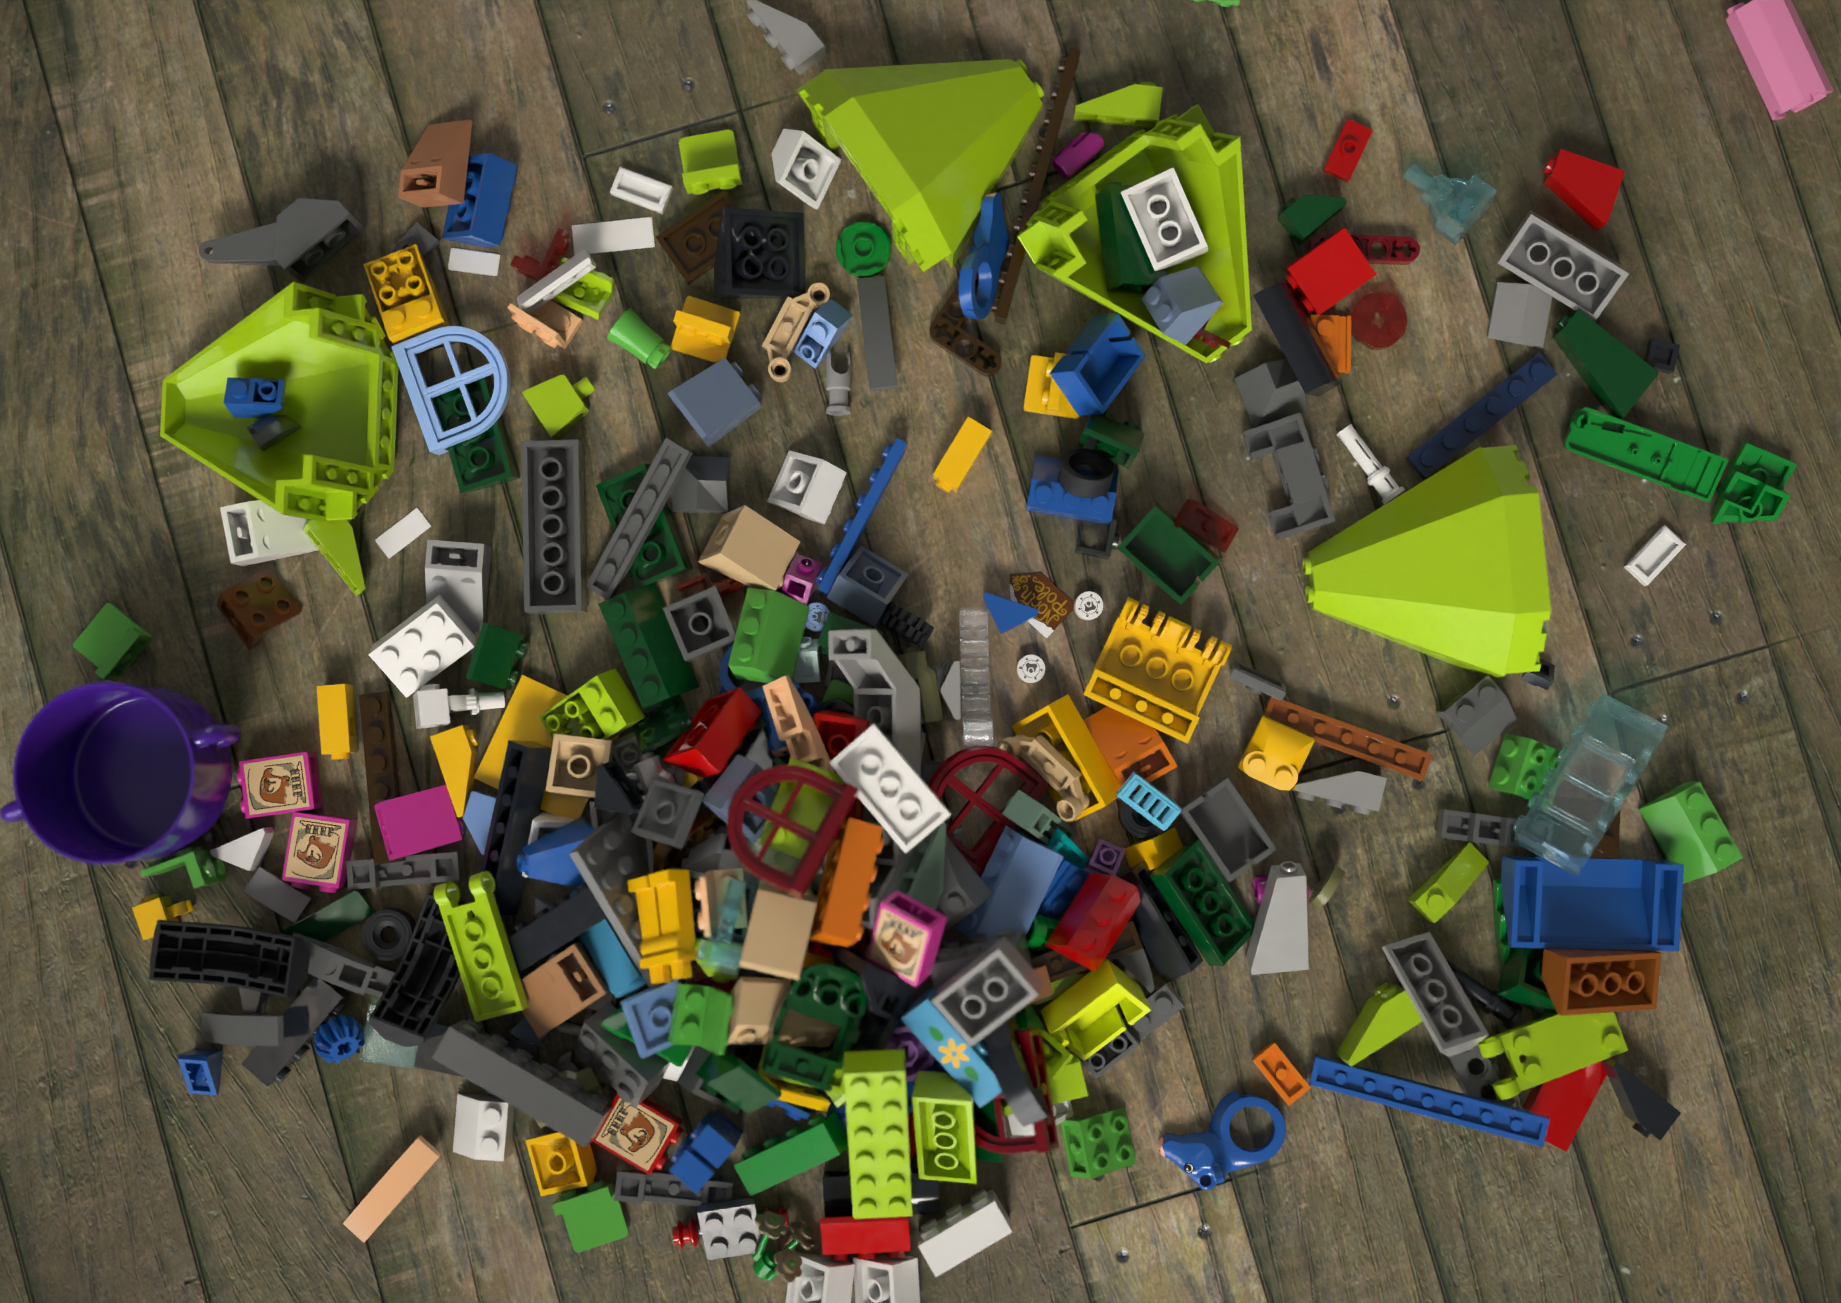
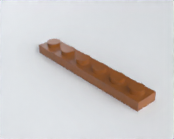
[1263,696,1433,781]

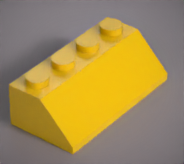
[1012,694,1121,824]

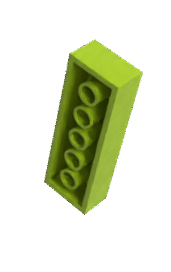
[844,1049,912,1219]

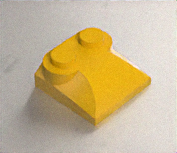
[1238,715,1315,791]
[525,1131,597,1196]

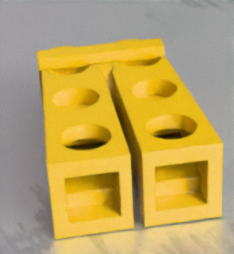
[627,870,699,984]

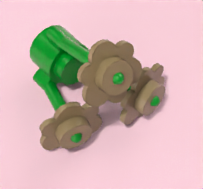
[752,1211,816,1283]

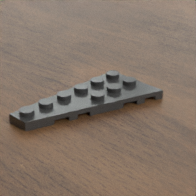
[569,812,681,988]

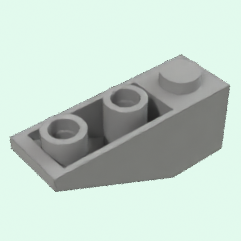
[746,0,826,75]
[1291,771,1387,815]

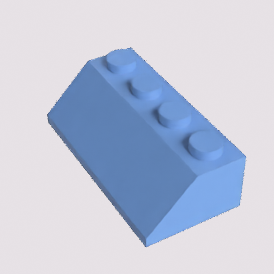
[956,826,1064,938]

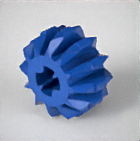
[314,1014,365,1064]

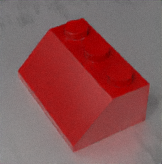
[663,687,762,778]
[1046,874,1141,973]
[820,1216,911,1261]

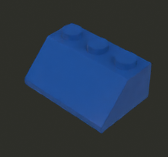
[442,153,517,247]
[1025,455,1119,525]

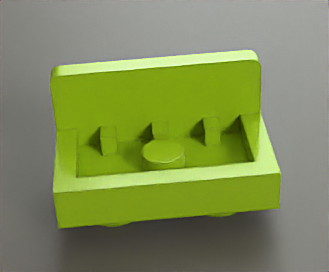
[551,257,614,320]

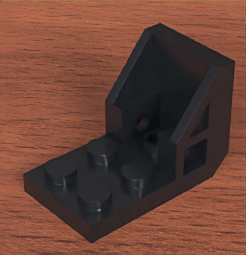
[830,945,912,1052]

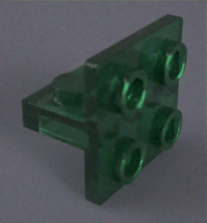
[632,696,693,759]

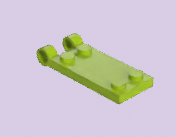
[434,871,529,1022]
[1478,1012,1628,1100]

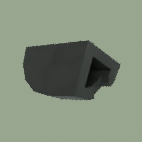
[247,415,302,452]

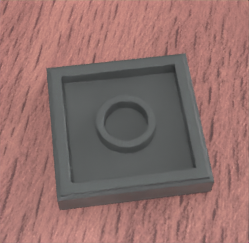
[631,778,704,849]

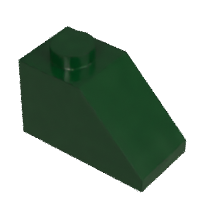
[1278,195,1347,245]

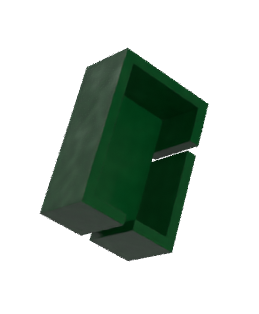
[1117,502,1221,605]

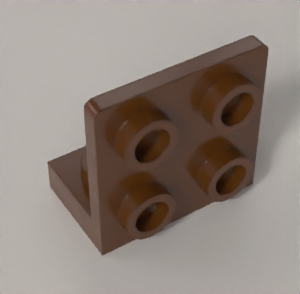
[216,567,302,650]

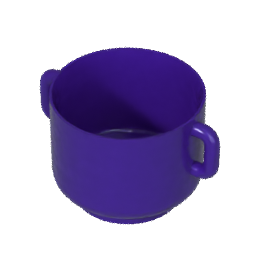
[0,682,241,864]

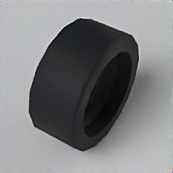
[1058,448,1115,498]

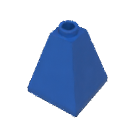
[517,817,596,887]

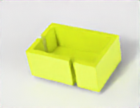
[1041,959,1151,1061]

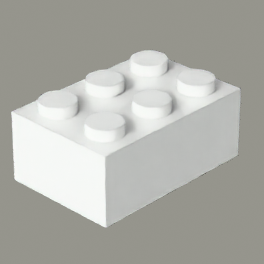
[368,594,477,698]
[918,1189,1012,1277]

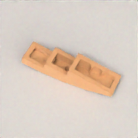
[763,675,834,772]
[343,1135,442,1243]

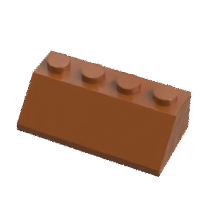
[1541,948,1661,1016]

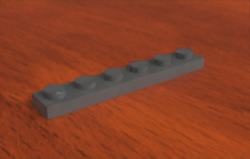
[585,438,693,600]

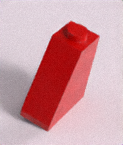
[1543,149,1625,231]

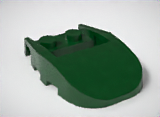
[762,963,867,1092]

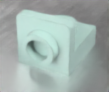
[793,637,821,683]

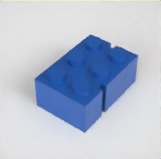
[1049,313,1146,416]
[669,1109,744,1194]

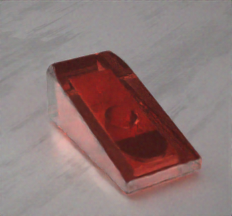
[1174,499,1239,553]

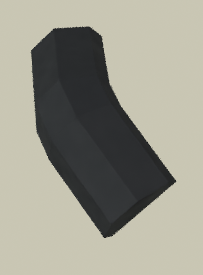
[369,893,474,1048]
[149,919,310,997]

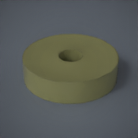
[1309,865,1345,909]

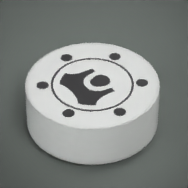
[1074,591,1103,620]
[1017,655,1045,683]

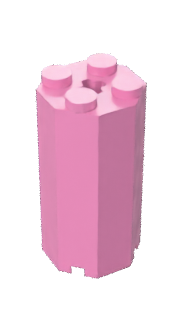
[1725,0,1834,120]

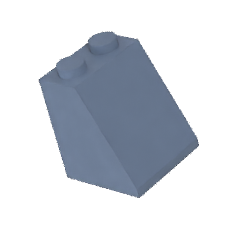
[667,358,762,448]

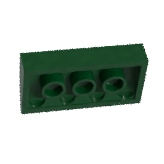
[430,375,520,494]
[595,463,693,589]
[1150,839,1255,966]

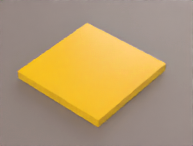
[474,675,621,819]

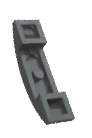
[346,852,461,890]
[614,1170,733,1206]

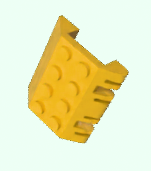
[1083,597,1233,744]

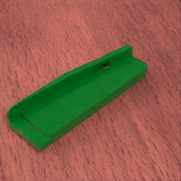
[1562,407,1729,503]

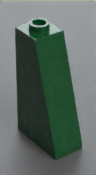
[1095,182,1168,294]
[1552,309,1659,419]

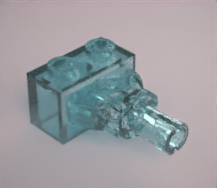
[1403,163,1497,246]
[697,879,746,975]

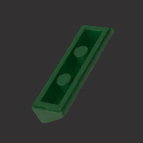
[282,889,375,942]

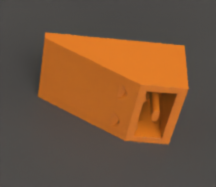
[1083,706,1178,793]

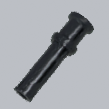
[1446,960,1523,1029]

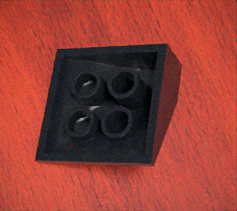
[714,207,805,299]

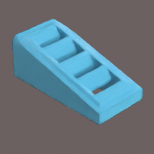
[1116,772,1182,831]

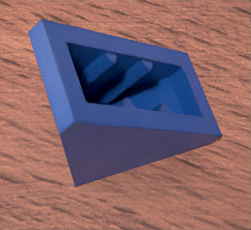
[983,592,1039,635]
[178,1048,223,1096]

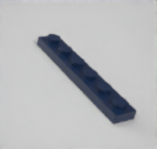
[1406,353,1557,480]

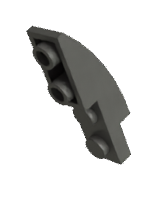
[292,932,397,998]
[1078,981,1185,1079]

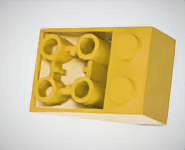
[363,244,450,345]

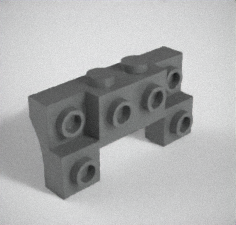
[1242,413,1335,541]

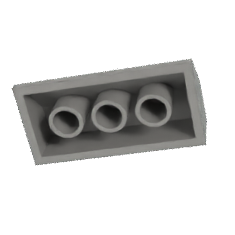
[1497,210,1629,322]
[1382,932,1489,1057]

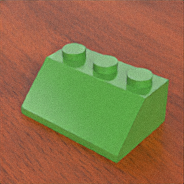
[728,588,810,683]
[1638,781,1743,884]

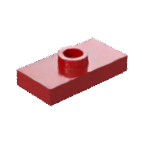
[1323,119,1373,183]

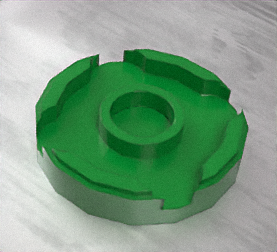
[836,221,891,278]

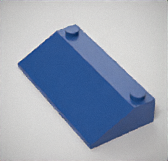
[1501,855,1684,951]

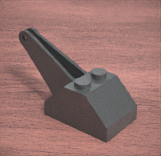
[199,198,366,282]

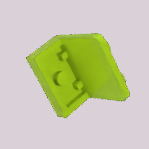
[679,130,743,194]

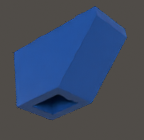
[224,377,286,419]

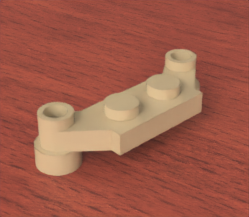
[762,283,830,383]
[996,734,1089,822]

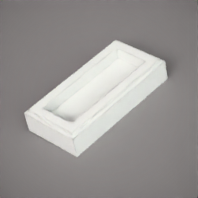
[610,167,673,214]
[1624,525,1686,586]

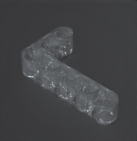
[959,607,993,746]

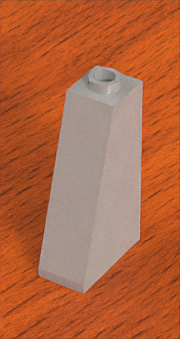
[1246,862,1309,975]

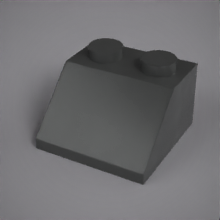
[663,586,736,662]
[1436,675,1517,756]

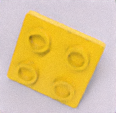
[671,296,740,363]
[1023,352,1079,419]

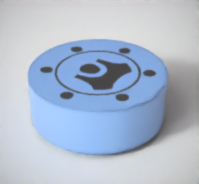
[806,603,830,631]

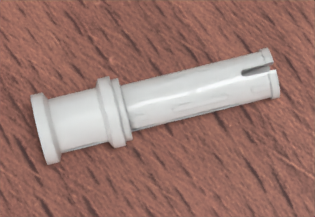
[1336,424,1405,504]

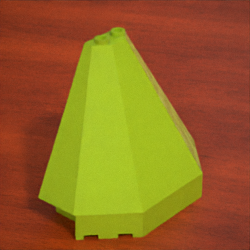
[796,59,1044,272]
[1017,104,1252,363]
[160,282,399,522]
[1302,445,1551,678]

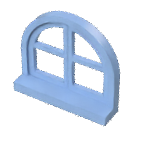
[392,326,511,455]

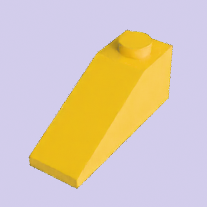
[430,725,479,818]

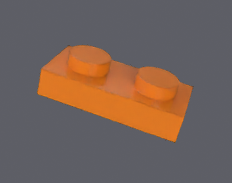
[1251,1041,1311,1106]

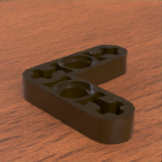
[930,273,1001,377]
[652,806,723,874]

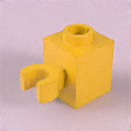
[132,893,194,940]

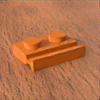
[1309,315,1351,373]

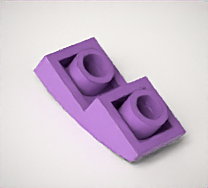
[1075,838,1125,895]

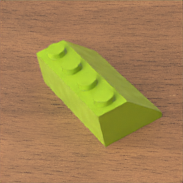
[912,1071,978,1184]

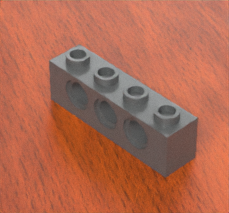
[1443,1044,1515,1107]

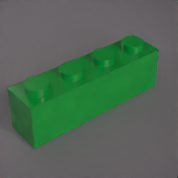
[734,1113,849,1196]

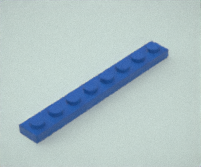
[1309,1055,1550,1147]

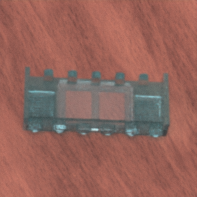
[1513,693,1668,876]

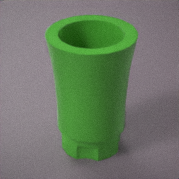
[607,308,672,370]

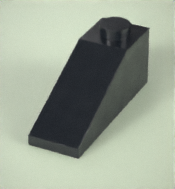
[1601,1058,1681,1141]

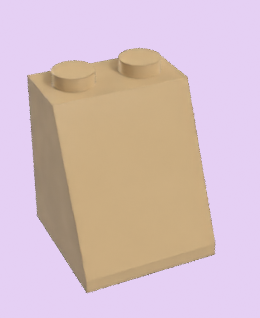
[698,505,800,590]
[739,881,817,980]

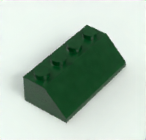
[598,584,700,710]

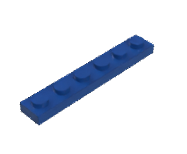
[816,438,907,595]

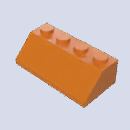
[808,817,884,946]

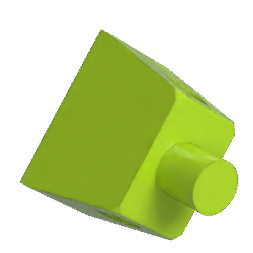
[522,374,596,440]

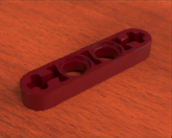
[1308,234,1420,265]

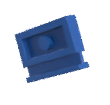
[1038,859,1090,919]

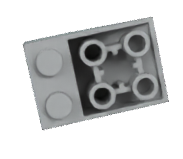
[425,540,492,631]

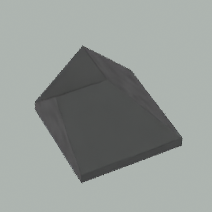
[1234,359,1308,428]
[672,456,730,513]

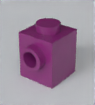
[781,554,823,604]

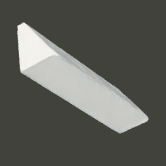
[517,249,597,315]

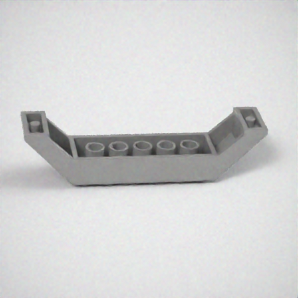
[828,630,921,929]

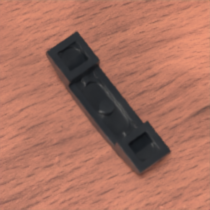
[984,1015,1050,1127]

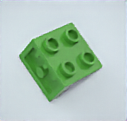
[73,603,153,681]
[668,982,734,1055]
[1060,1107,1136,1179]

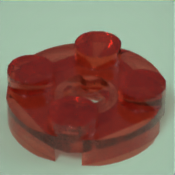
[1350,292,1407,350]

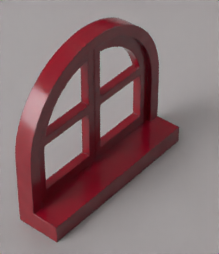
[928,745,1050,875]
[727,765,859,900]
[950,1027,1059,1154]

